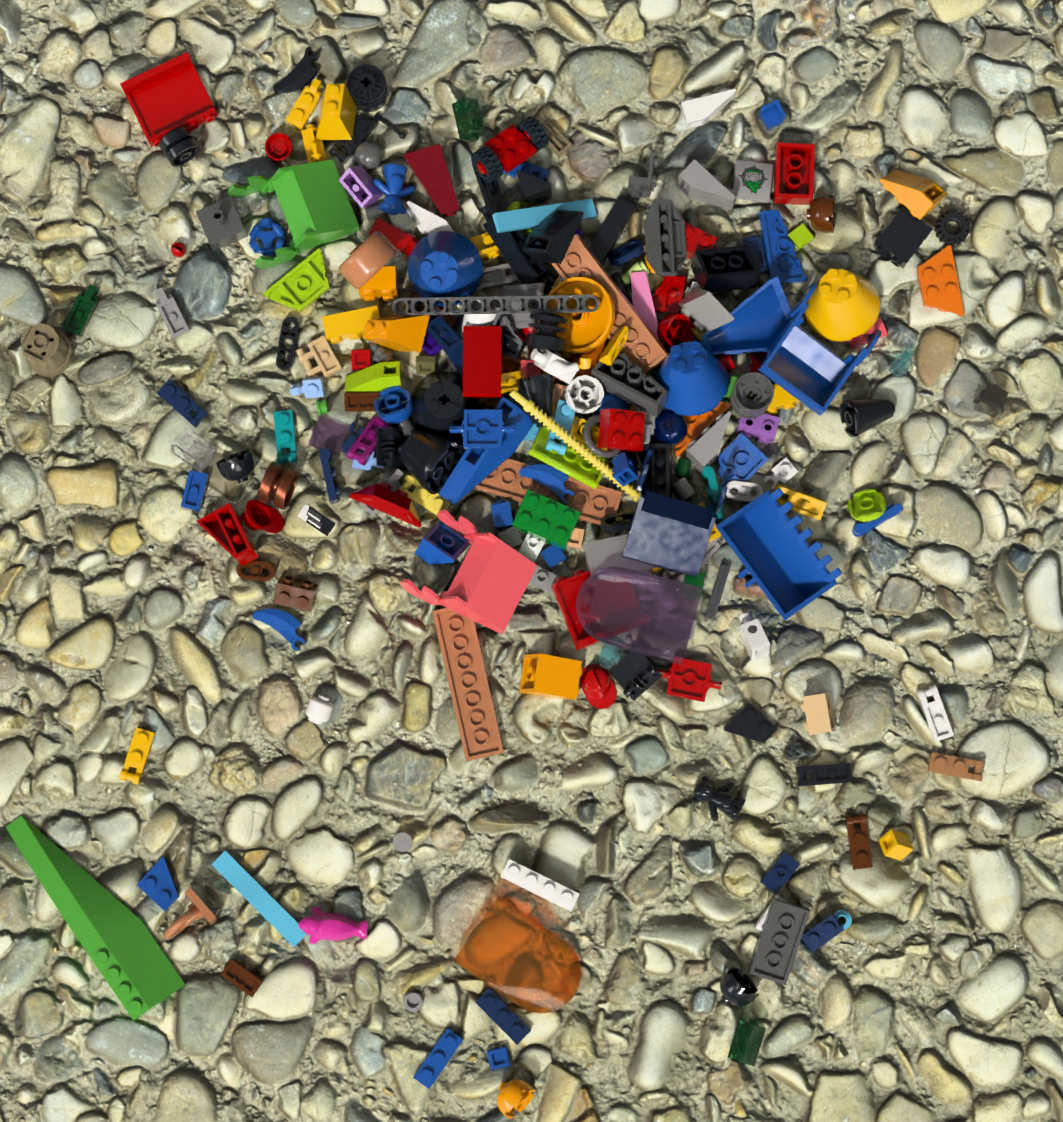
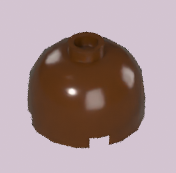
[807,195,835,233]

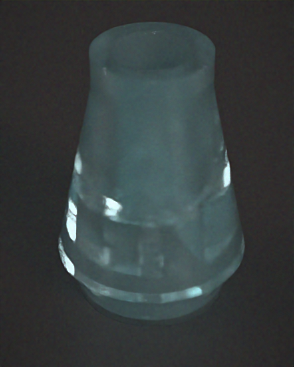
[889,349,915,378]

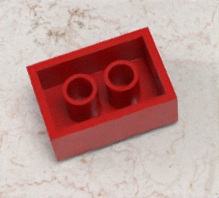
[773,142,815,205]

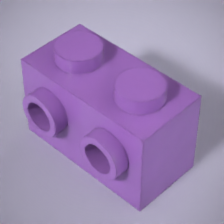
[339,165,383,208]
[736,413,780,444]

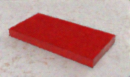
[463,326,502,397]

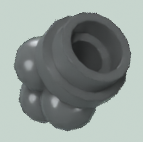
[370,342,395,364]

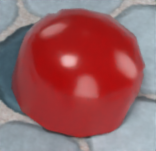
[265,132,293,161]

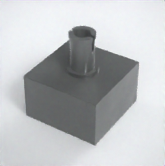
[196,197,248,251]

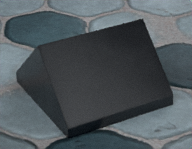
[516,170,552,208]

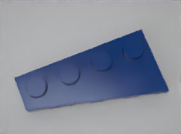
[759,210,808,285]

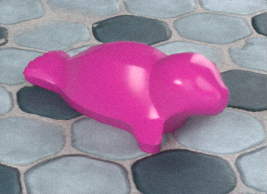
[298,907,368,944]

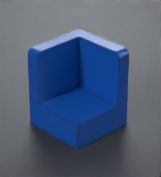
[759,99,786,131]

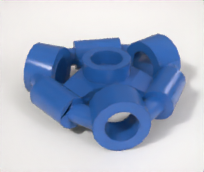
[249,218,287,256]

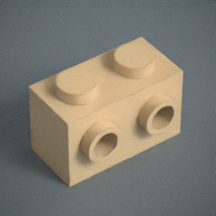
[801,692,836,735]

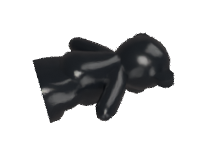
[692,776,746,822]

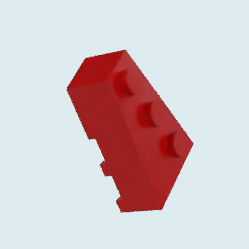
[196,503,259,566]

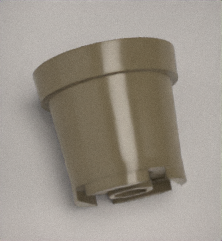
[21,323,74,377]

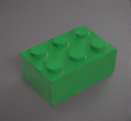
[512,489,581,550]

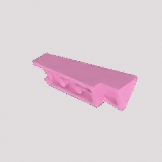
[631,272,663,345]

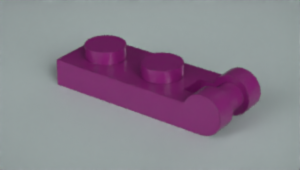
[347,416,391,466]

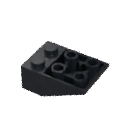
[522,209,584,264]

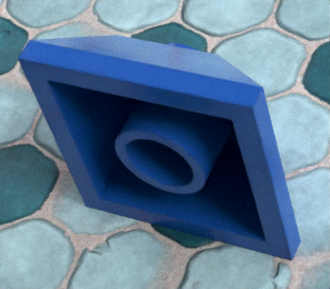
[414,521,470,565]

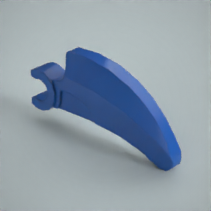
[519,464,575,505]
[252,609,307,651]

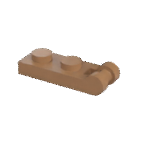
[927,752,985,782]

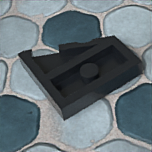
[492,314,526,360]
[723,702,777,744]

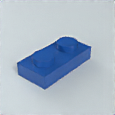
[180,470,209,512]

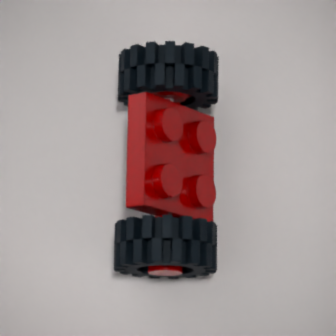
[471,116,549,183]

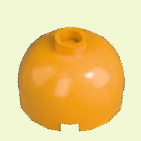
[497,1079,536,1119]

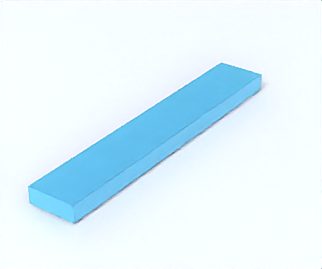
[492,199,597,233]
[211,850,307,947]

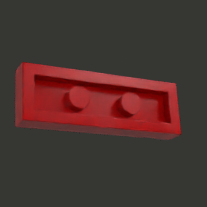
[369,218,420,257]

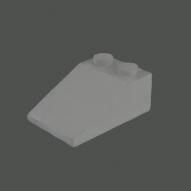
[678,287,735,332]

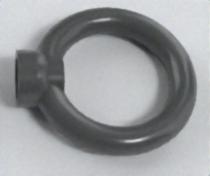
[583,414,621,458]

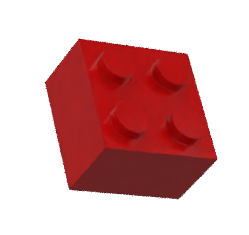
[598,408,645,452]

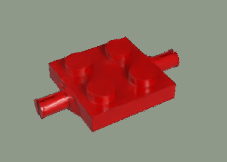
[657,656,722,703]

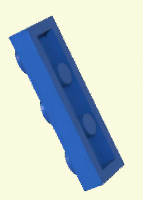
[413,1028,464,1089]

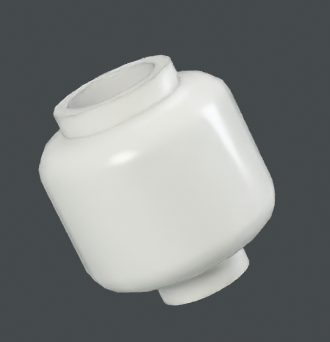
[306,694,334,725]

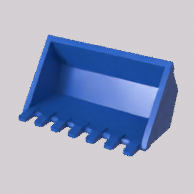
[716,488,842,621]

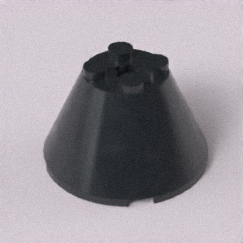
[409,371,484,444]

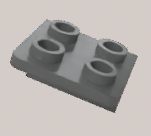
[627,150,658,199]

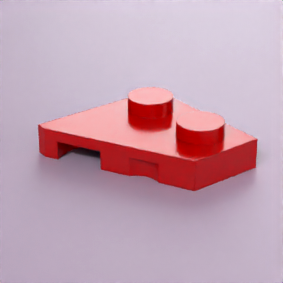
[652,276,687,314]

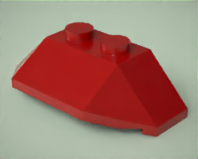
[348,482,421,528]

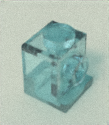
[597,639,625,670]

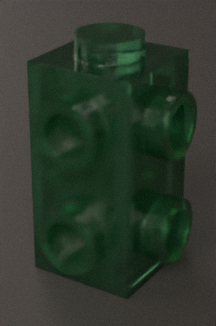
[452,97,486,142]
[728,1018,766,1066]

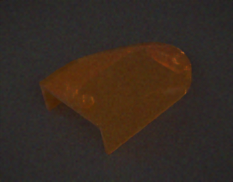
[454,895,581,1013]

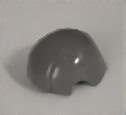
[354,140,384,170]

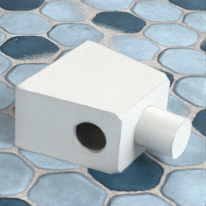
[739,612,770,661]

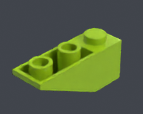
[345,361,402,392]

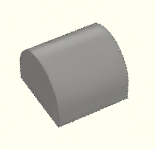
[672,478,696,502]

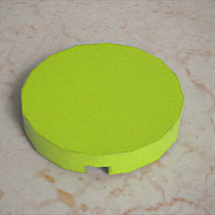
[848,489,887,522]

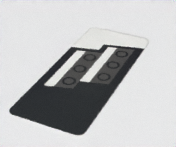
[298,504,335,536]

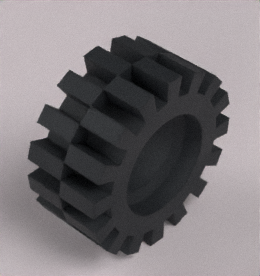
[934,209,971,246]

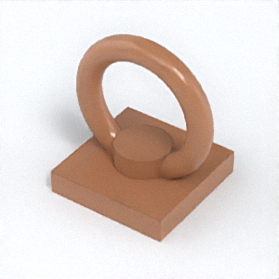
[163,887,217,940]

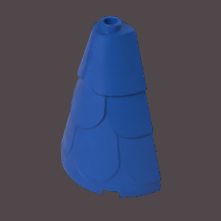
[700,276,793,354]

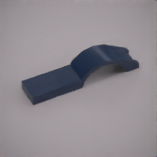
[426,315,463,376]

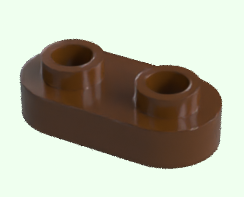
[236,561,276,582]

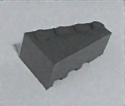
[591,352,668,417]

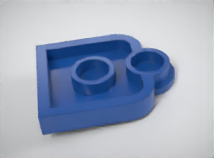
[718,432,769,482]

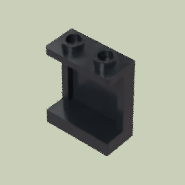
[874,207,933,268]

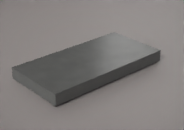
[748,898,811,985]

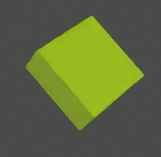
[788,223,814,250]

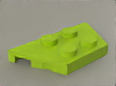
[263,248,330,312]

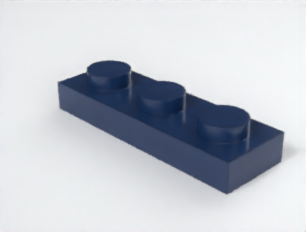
[475,988,531,1045]

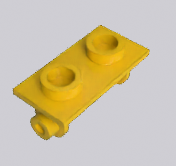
[301,124,326,163]

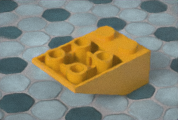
[879,169,948,220]

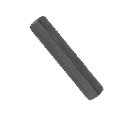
[705,564,730,620]

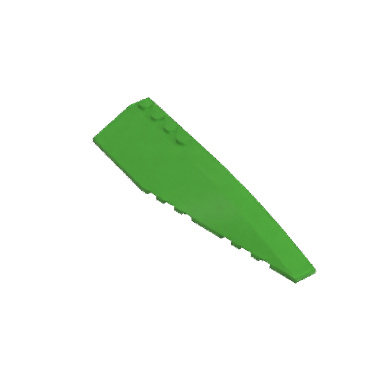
[6,816,186,1021]

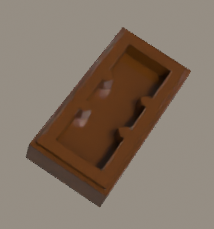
[344,392,381,412]
[220,958,264,997]

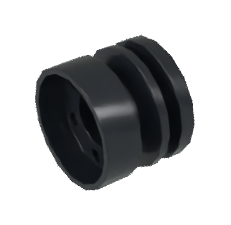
[347,64,388,113]
[525,312,570,352]

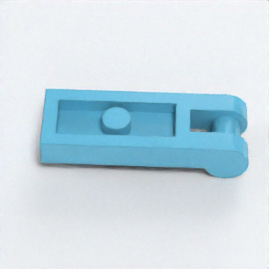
[545,400,575,455]

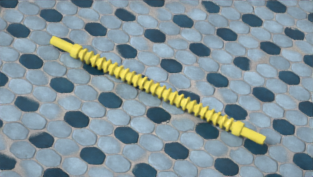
[509,389,639,502]

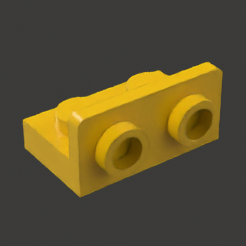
[469,232,501,259]

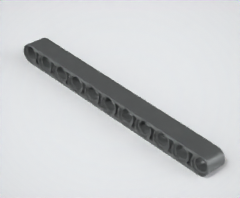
[392,294,601,315]

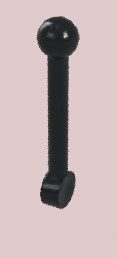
[374,113,406,139]

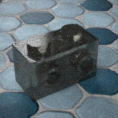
[973,383,1009,418]

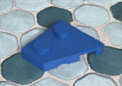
[137,857,179,911]

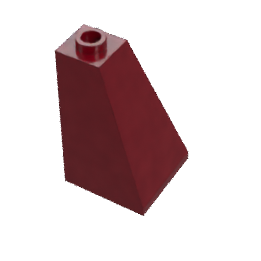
[403,143,460,217]

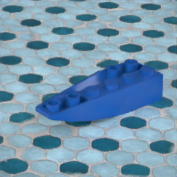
[439,397,533,505]

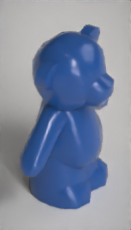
[373,164,415,215]

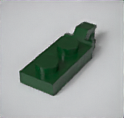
[63,284,99,337]

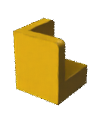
[878,829,914,860]

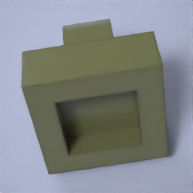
[416,352,436,374]

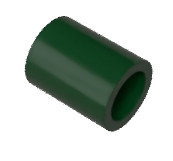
[675,459,691,479]

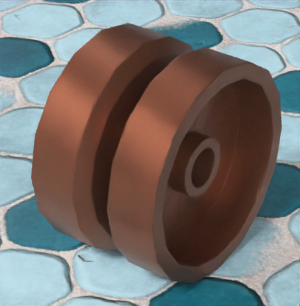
[258,461,299,510]

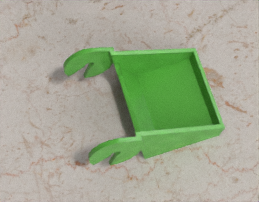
[228,159,359,269]

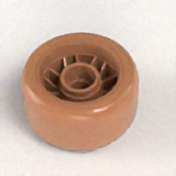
[339,231,397,289]

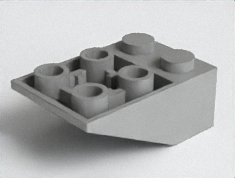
[677,159,736,210]
[685,411,731,473]

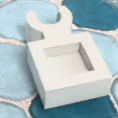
[763,458,798,491]

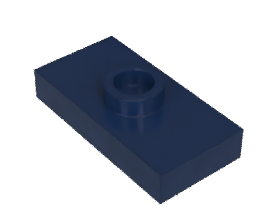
[742,235,768,275]
[760,852,800,895]

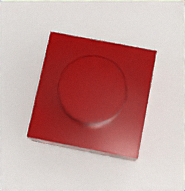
[351,349,371,371]

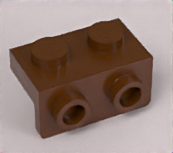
[274,575,318,612]

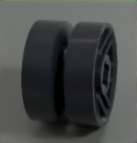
[159,127,200,167]

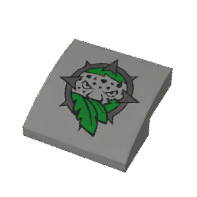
[732,160,773,203]

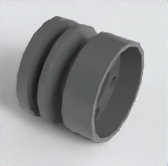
[730,372,774,419]

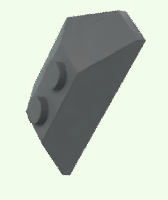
[644,199,687,276]

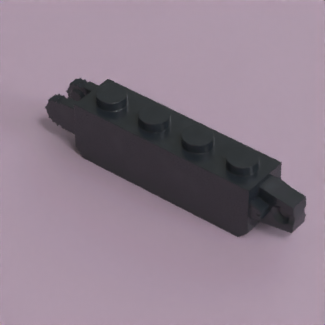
[480,202,550,292]

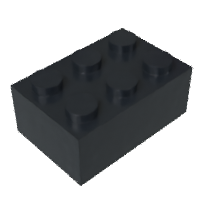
[690,245,760,293]

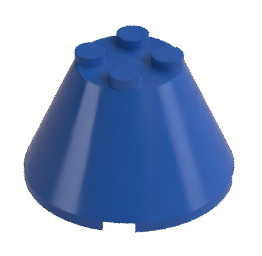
[408,231,483,307]
[653,341,729,416]

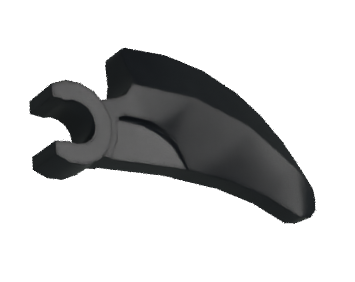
[273,47,320,93]

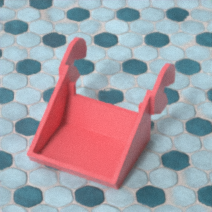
[401,509,538,635]

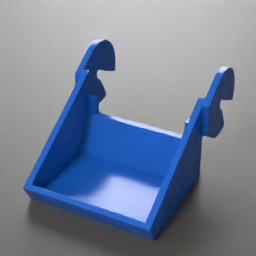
[758,281,882,416]

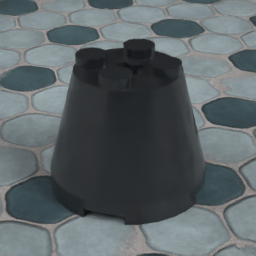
[397,429,466,494]

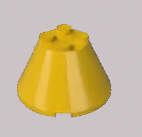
[804,268,880,341]

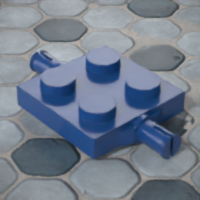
[450,409,516,449]

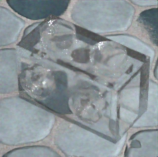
[171,427,216,472]

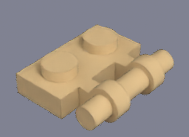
[296,335,342,378]

